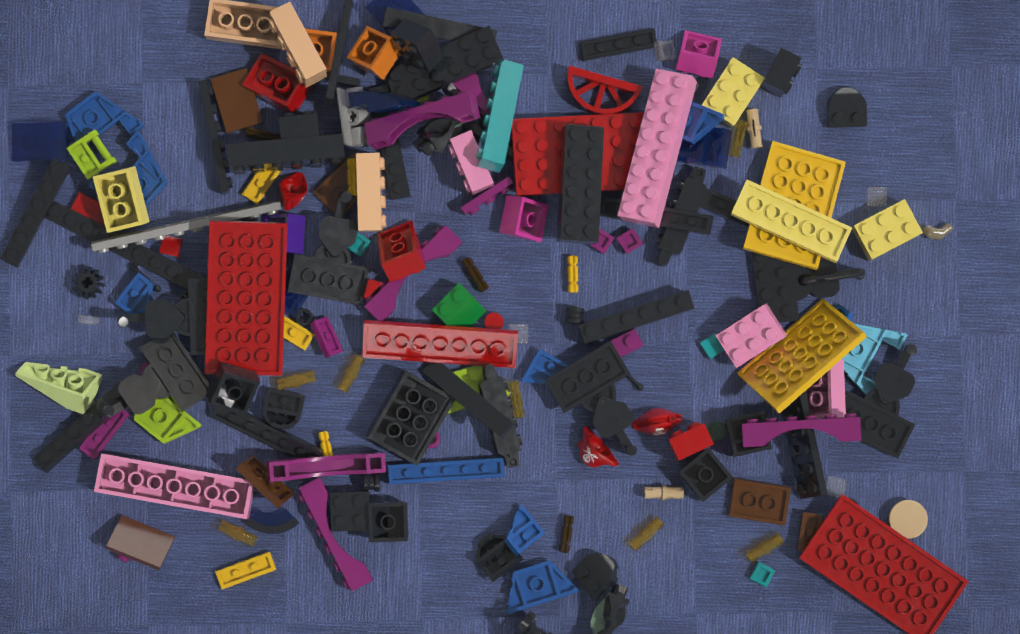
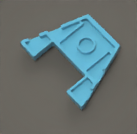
[842,324,908,395]

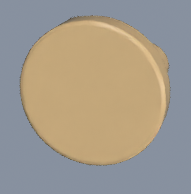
[888,500,928,539]

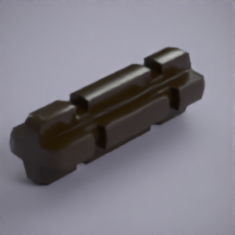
[245,126,281,141]
[462,257,489,293]
[559,515,574,553]

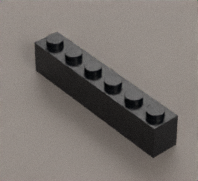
[578,290,694,345]

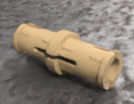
[746,109,763,149]
[644,485,684,500]

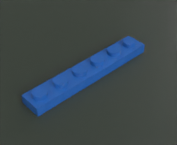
[388,458,505,485]

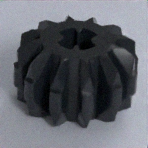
[72,267,105,300]

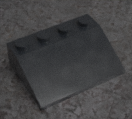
[365,369,455,466]

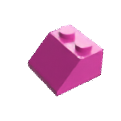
[676,30,722,78]
[499,196,549,242]

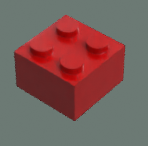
[667,422,714,461]

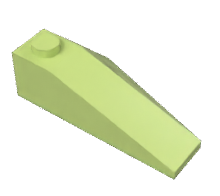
[15,362,102,414]

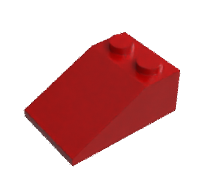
[242,53,314,115]
[377,220,426,282]

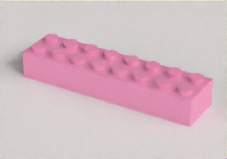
[617,69,697,228]
[94,454,255,519]

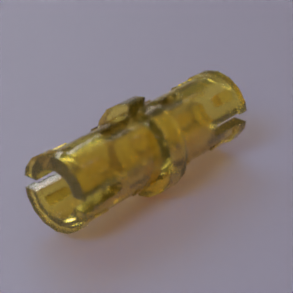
[337,354,366,393]
[276,370,317,391]
[628,516,664,551]
[218,520,258,548]
[745,533,784,563]

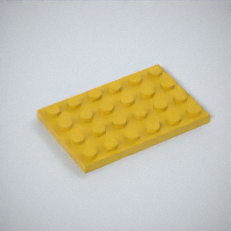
[743,141,846,270]
[737,298,867,413]

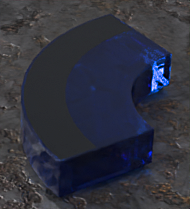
[245,509,300,534]

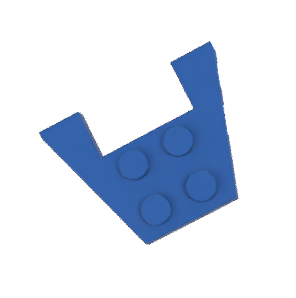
[65,91,145,161]
[88,131,168,208]

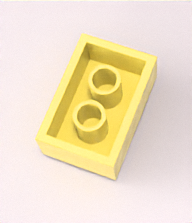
[702,58,765,129]
[93,166,150,233]
[852,199,923,261]

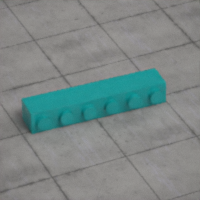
[476,59,524,172]

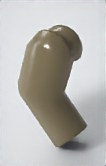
[924,222,953,240]

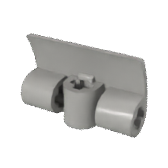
[336,87,371,147]

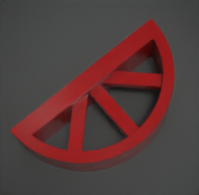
[567,65,643,115]

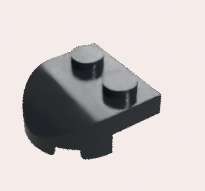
[827,87,867,128]
[263,388,306,429]
[476,534,524,582]
[572,553,619,600]

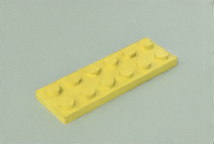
[731,180,852,263]

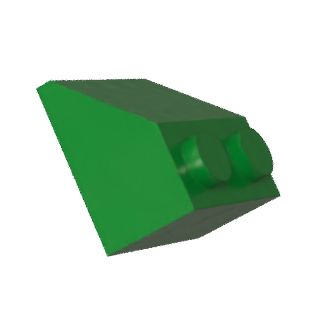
[432,283,487,327]

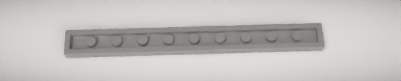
[91,200,282,253]

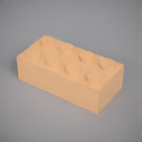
[204,0,282,50]
[268,2,327,88]
[356,153,386,232]

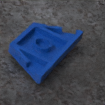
[682,101,725,144]
[507,560,579,614]

